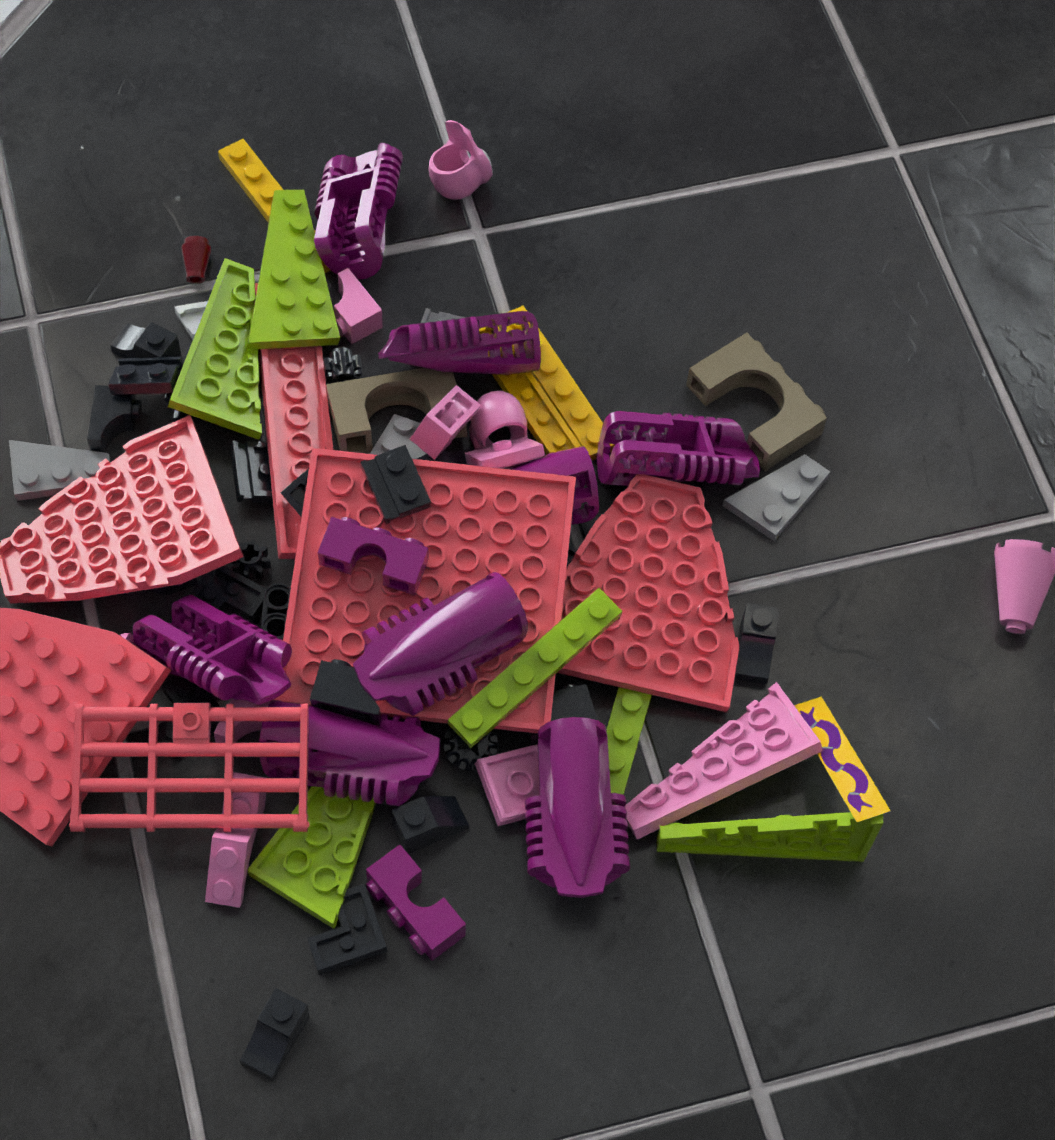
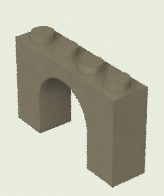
[686,333,827,471]
[326,368,467,454]

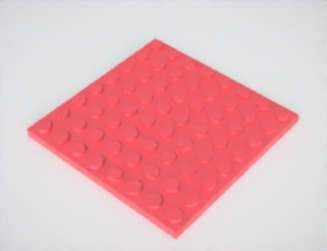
[274,448,576,733]

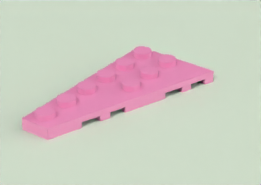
[625,682,823,839]

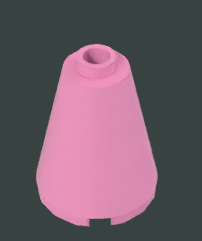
[994,539,1055,634]

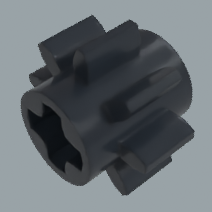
[324,347,362,383]
[231,539,271,580]

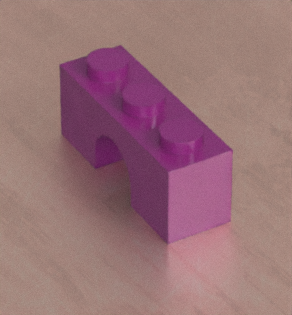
[317,517,429,596]
[365,845,466,961]

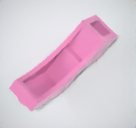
[205,772,266,908]

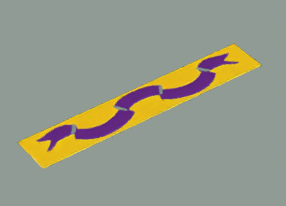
[794,696,890,822]

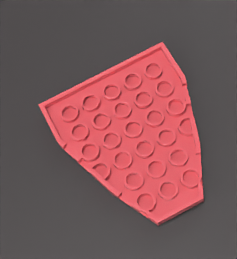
[0,415,244,604]
[557,474,739,712]
[0,608,171,847]

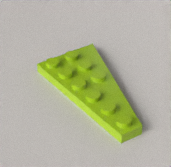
[247,189,340,350]
[168,258,262,440]
[247,786,376,929]
[657,812,883,862]

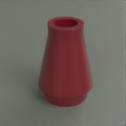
[181,236,212,284]

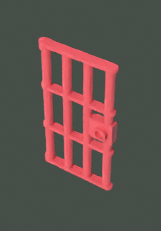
[69,703,310,832]

